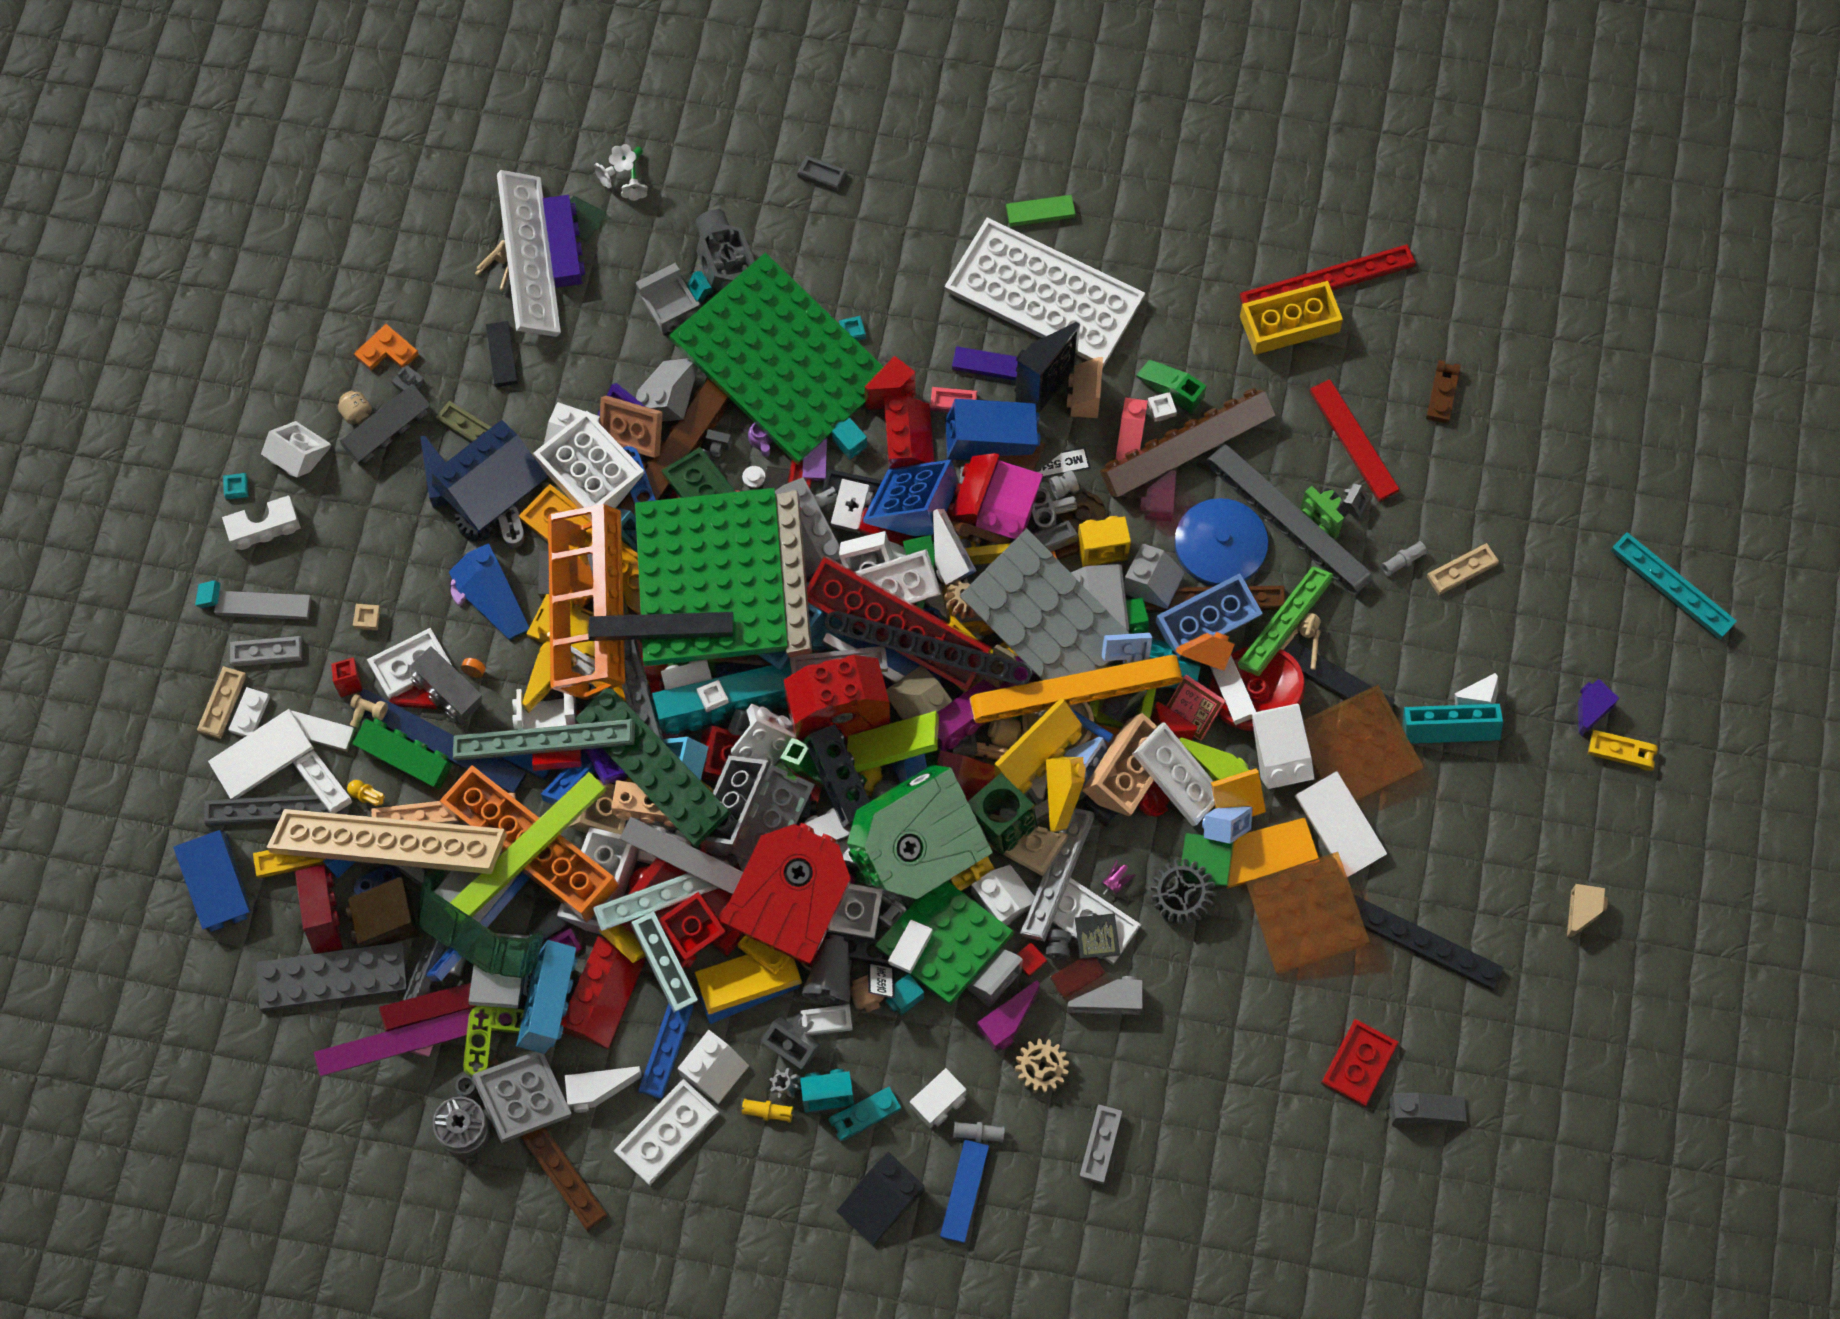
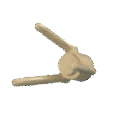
[475,240,509,291]
[1280,613,1321,670]

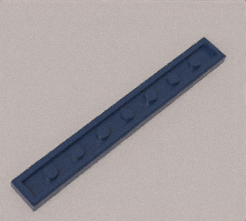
[351,689,527,793]

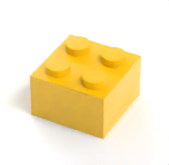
[1077,516,1131,567]

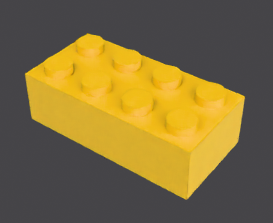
[1240,281,1343,355]

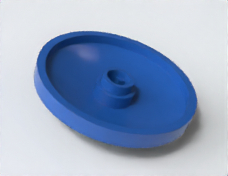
[1175,498,1268,586]

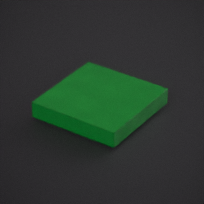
[1181,833,1234,887]

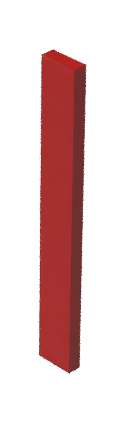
[1239,244,1416,304]

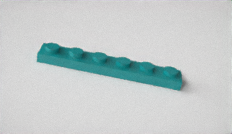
[1611,532,1737,640]

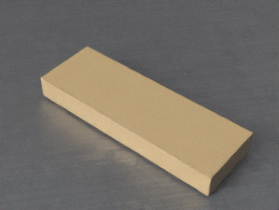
[1426,543,1499,595]
[197,666,247,739]

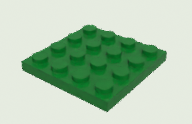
[875,881,1014,1006]

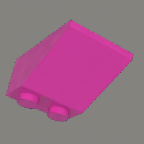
[976,461,1043,539]

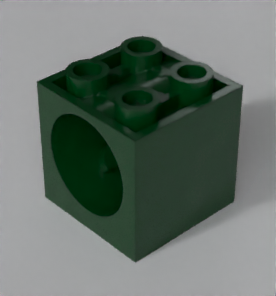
[968,773,1037,855]

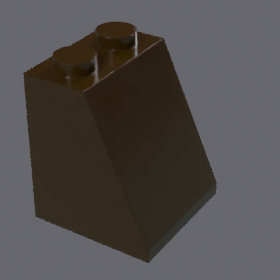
[346,877,419,948]

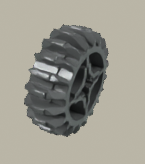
[1150,859,1216,925]

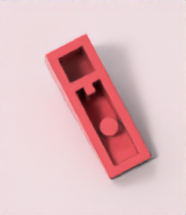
[1115,397,1148,461]

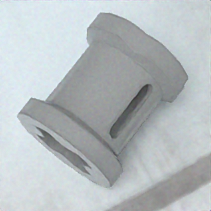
[878,900,907,930]

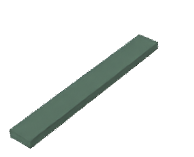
[453,719,635,761]

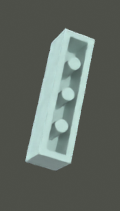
[630,911,698,1013]

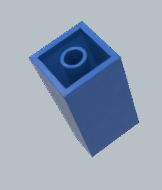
[945,398,1041,460]
[173,830,252,932]

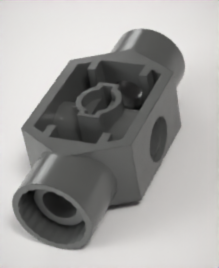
[695,209,755,291]

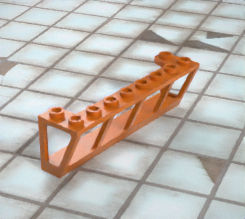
[548,504,625,700]

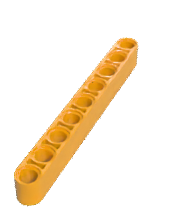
[970,655,1183,723]

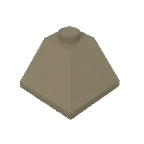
[886,665,952,720]

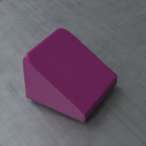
[548,926,582,953]

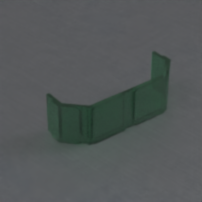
[418,868,544,978]

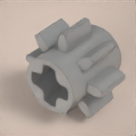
[769,1068,801,1100]

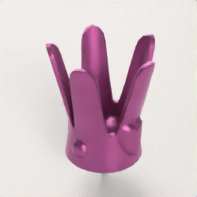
[1101,859,1136,895]

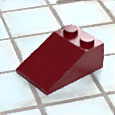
[937,750,1001,816]

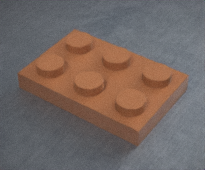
[599,396,663,458]

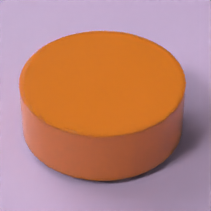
[461,658,486,678]

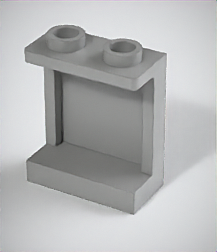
[636,263,701,334]

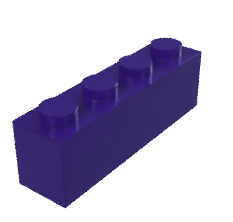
[542,195,586,288]

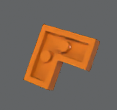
[354,324,419,371]

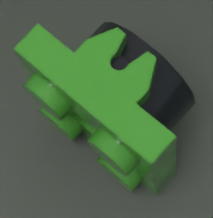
[1300,486,1348,540]

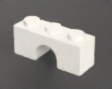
[222,496,301,550]

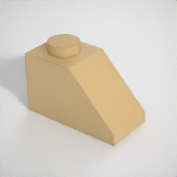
[1567,884,1608,938]

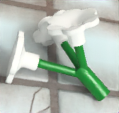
[594,144,648,201]

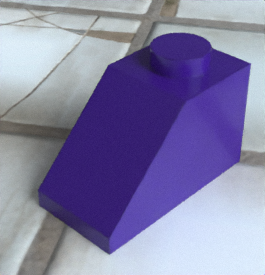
[1578,679,1619,736]

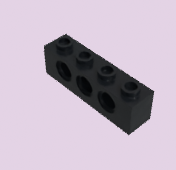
[804,724,872,828]

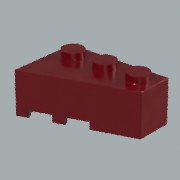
[295,864,343,954]

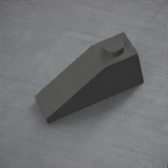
[1389,1093,1467,1124]

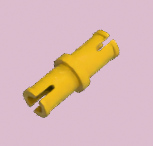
[742,1099,794,1123]

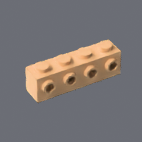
[611,780,676,827]

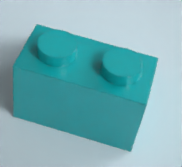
[800,1069,854,1113]

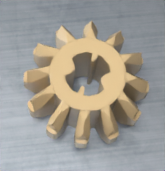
[944,578,975,620]

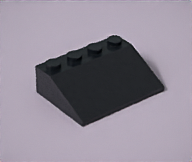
[1014,322,1080,414]

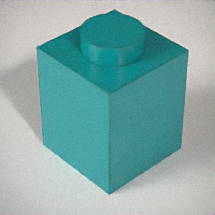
[832,418,867,460]
[885,974,924,1015]

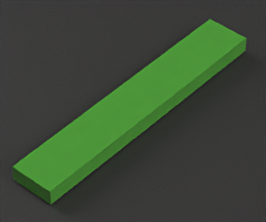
[1238,566,1333,676]

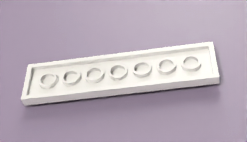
[497,170,561,337]

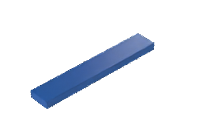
[427,871,530,982]

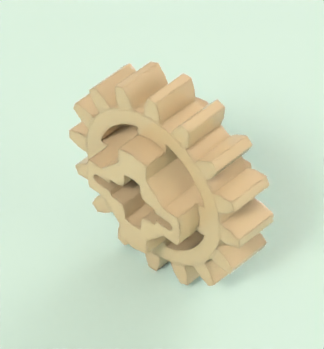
[1015,1039,1069,1094]

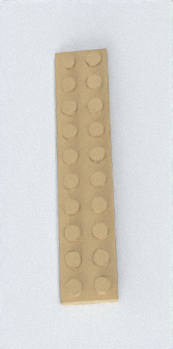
[267,809,507,874]

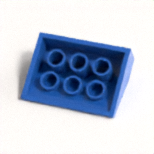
[863,459,960,536]

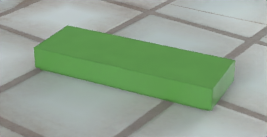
[1006,195,1075,227]

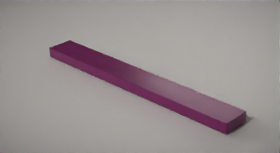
[313,1008,512,1077]

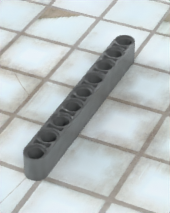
[1206,444,1373,595]

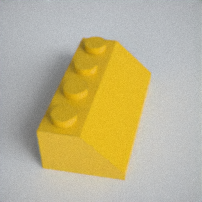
[995,698,1082,794]

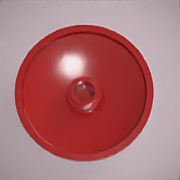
[1210,647,1305,731]

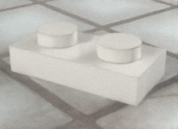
[228,687,270,737]

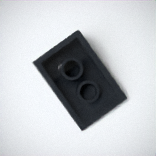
[836,1152,925,1246]

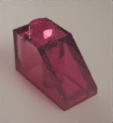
[1140,470,1176,522]

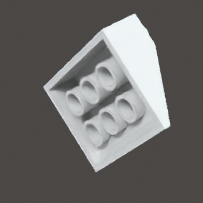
[533,411,645,521]

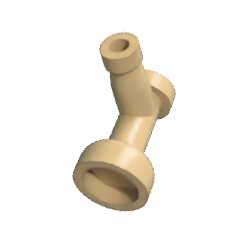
[350,694,388,728]

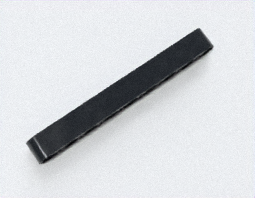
[825,611,1033,685]

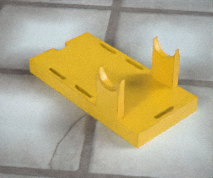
[526,594,595,660]

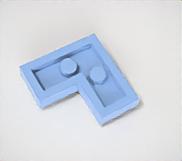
[1102,633,1152,664]

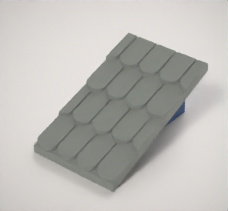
[959,528,1130,681]

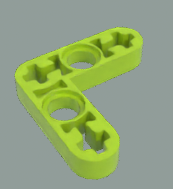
[463,1006,524,1077]

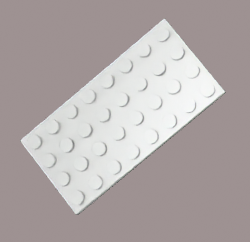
[944,218,1145,367]

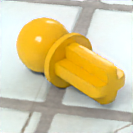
[347,780,385,806]

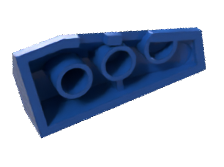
[449,543,529,640]

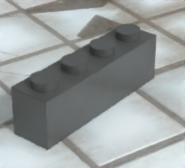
[340,383,430,464]

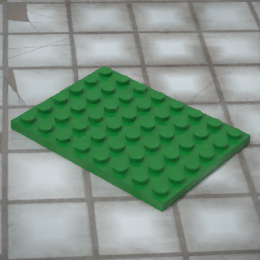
[669,252,883,465]
[635,488,788,666]

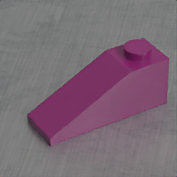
[977,980,1040,1052]

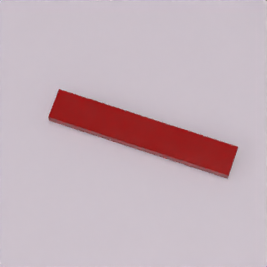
[1310,379,1399,502]

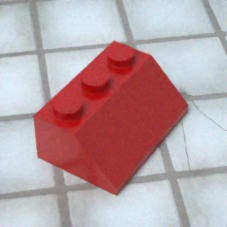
[884,395,934,469]
[947,453,999,526]

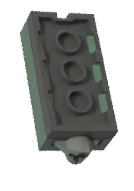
[729,764,815,872]

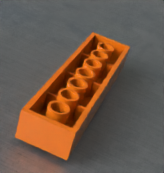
[440,765,619,923]

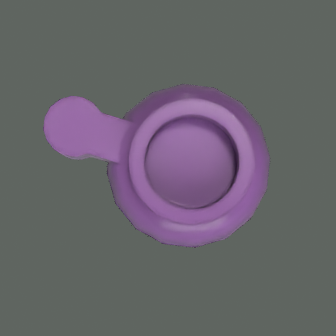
[748,423,773,457]

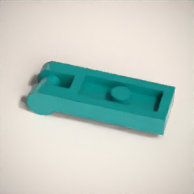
[828,1087,901,1142]

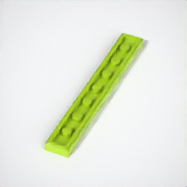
[445,772,607,926]

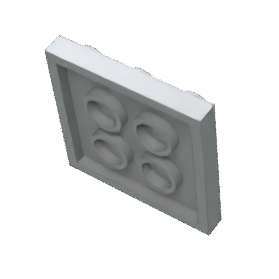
[472,1052,571,1143]

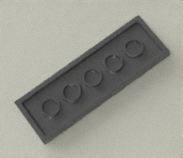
[256,942,408,1012]

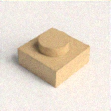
[353,604,381,630]

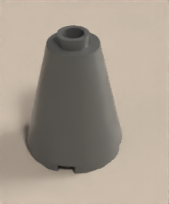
[802,935,851,1005]

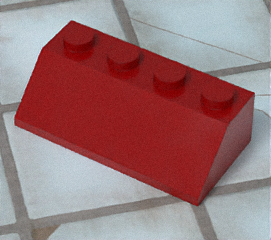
[560,936,646,1049]

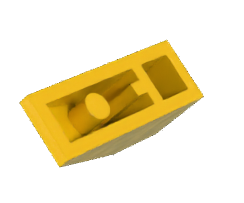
[522,641,577,713]
[1046,757,1086,832]

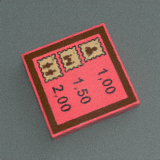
[1166,675,1226,740]

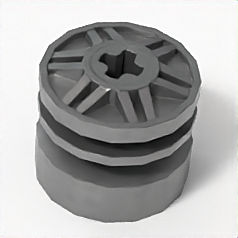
[433,1096,490,1157]

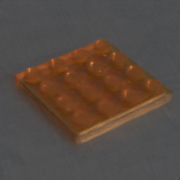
[1303,685,1423,801]
[1246,852,1370,974]

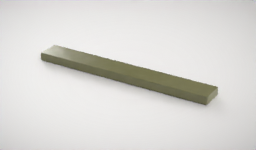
[435,401,573,502]

